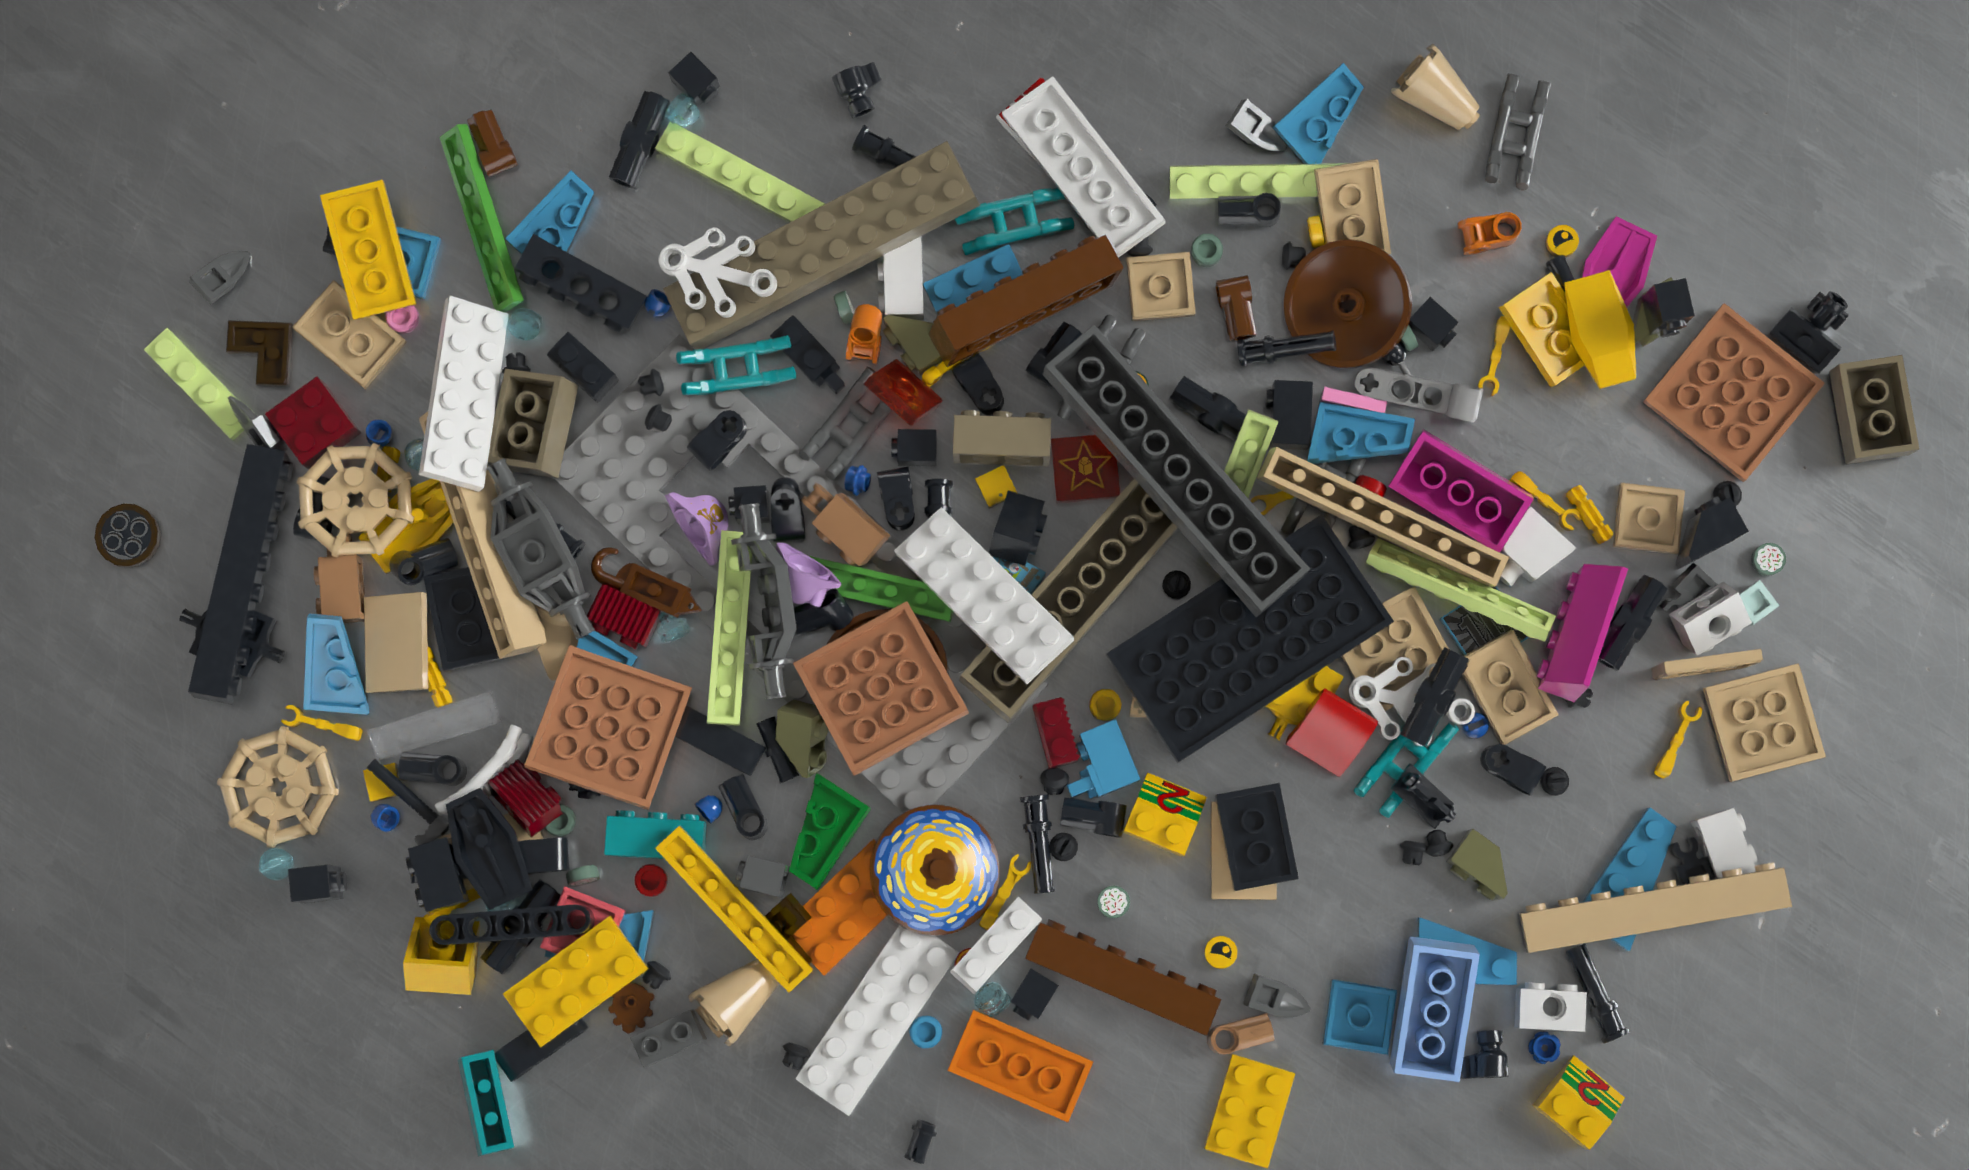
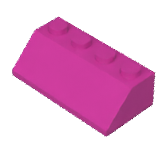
[1388,429,1534,552]
[1536,564,1628,702]

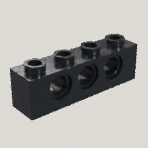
[515,234,647,333]

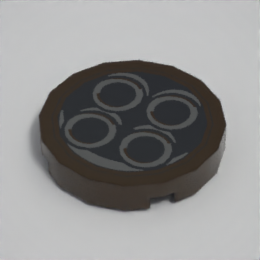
[94,503,161,568]

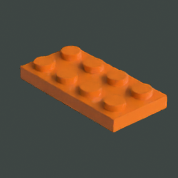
[792,839,887,976]
[947,1010,1094,1122]

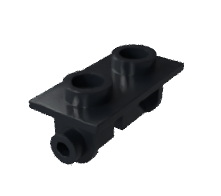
[1390,763,1456,829]

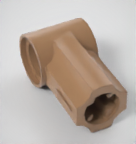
[1207,1013,1275,1055]

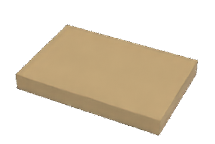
[1314,159,1391,254]
[292,280,407,390]
[364,592,428,694]
[1463,630,1558,745]
[1651,649,1763,680]
[1211,801,1277,900]

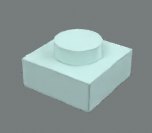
[1739,580,1780,626]

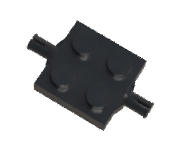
[179,608,285,678]

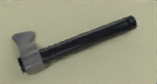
[366,758,449,845]

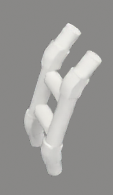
[435,725,533,817]

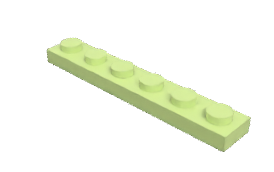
[655,121,825,222]
[1169,163,1347,199]
[707,530,752,726]
[1366,538,1556,642]

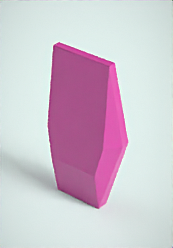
[1581,216,1657,308]

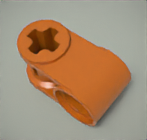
[1457,212,1522,255]
[846,304,882,364]

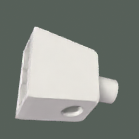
[1500,506,1576,587]

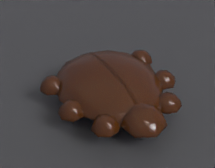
[608,983,655,1034]

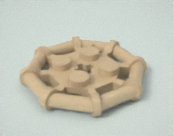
[296,443,414,558]
[217,726,339,848]

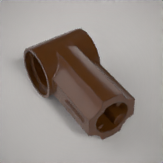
[467,109,518,178]
[1216,275,1257,342]

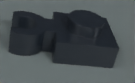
[1671,837,1715,885]

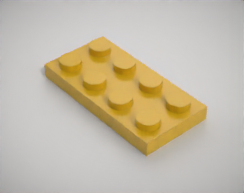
[320,179,417,320]
[503,916,649,1047]

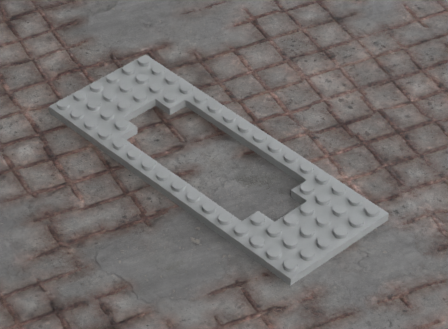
[554,334,1048,813]

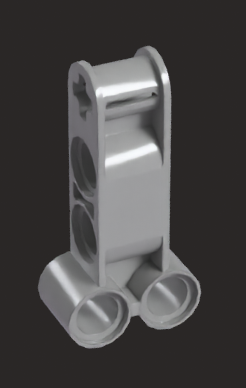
[1355,367,1484,422]

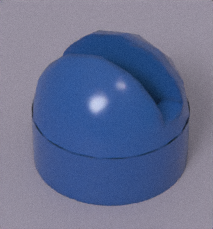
[645,289,671,317]
[366,420,392,448]
[1462,712,1489,739]
[694,795,722,824]
[370,804,400,832]

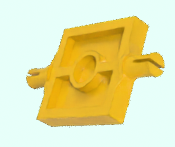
[1265,666,1344,741]

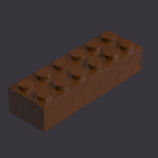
[929,234,1124,367]

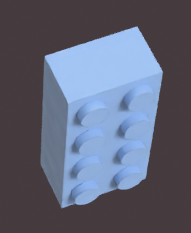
[1390,936,1480,1082]

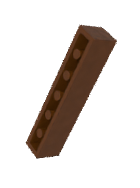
[1025,919,1222,1036]

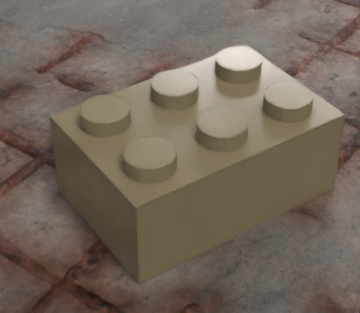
[1829,355,1919,465]
[488,369,579,478]
[953,410,1051,467]

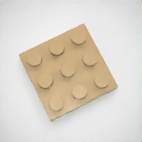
[1342,586,1449,711]
[1703,663,1826,782]

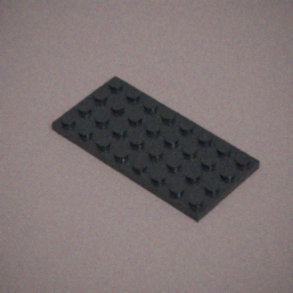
[1106,514,1394,763]

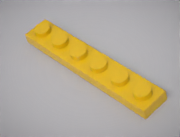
[655,826,814,993]

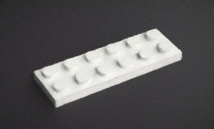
[1002,76,1165,258]
[419,296,509,492]
[894,507,1074,684]
[795,926,959,1116]

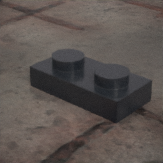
[1769,307,1842,374]

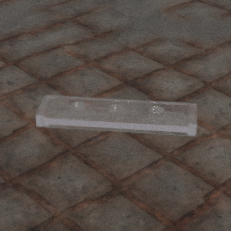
[367,691,502,761]

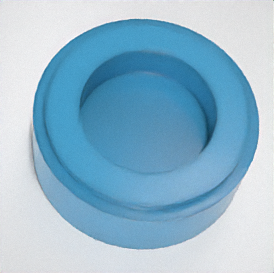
[910,1015,942,1048]

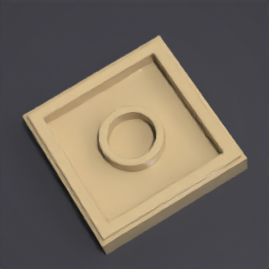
[1126,252,1196,321]
[1613,483,1685,555]

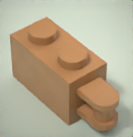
[801,483,890,566]
[314,533,365,623]

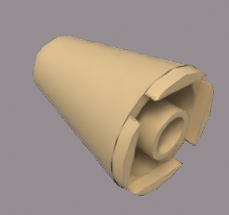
[1391,44,1480,130]
[688,959,779,1046]

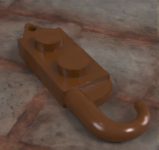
[591,547,702,618]

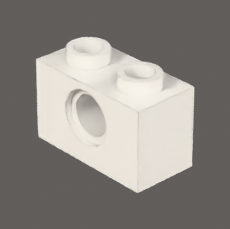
[1669,582,1752,656]
[1514,982,1587,1032]

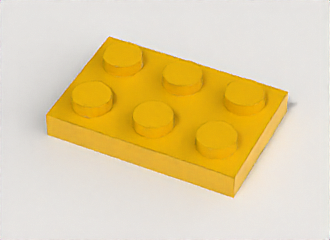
[1498,272,1584,388]
[1204,1054,1295,1169]

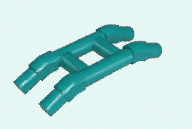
[955,188,1075,255]
[676,335,796,395]
[1354,721,1459,818]

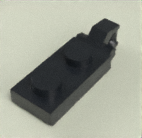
[770,315,845,394]

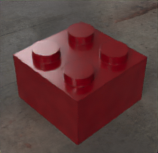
[265,376,361,470]

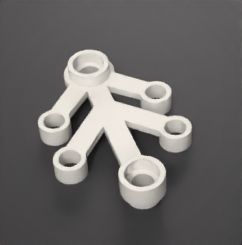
[659,227,777,318]
[1348,657,1475,746]

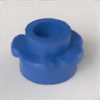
[844,465,871,496]
[1528,1031,1561,1064]

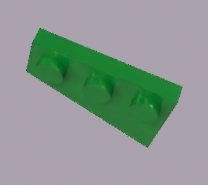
[789,772,871,890]

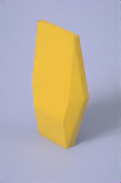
[1564,270,1636,389]
[358,478,454,574]

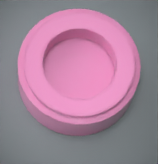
[385,305,419,334]

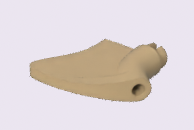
[535,604,579,680]

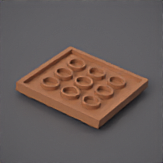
[1643,303,1825,482]
[793,601,969,776]
[525,645,692,810]

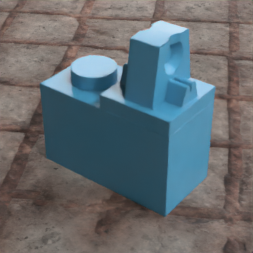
[1066,719,1140,799]

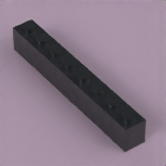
[188,444,293,705]

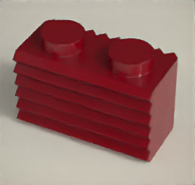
[587,584,663,650]
[1032,697,1080,769]
[488,759,562,838]

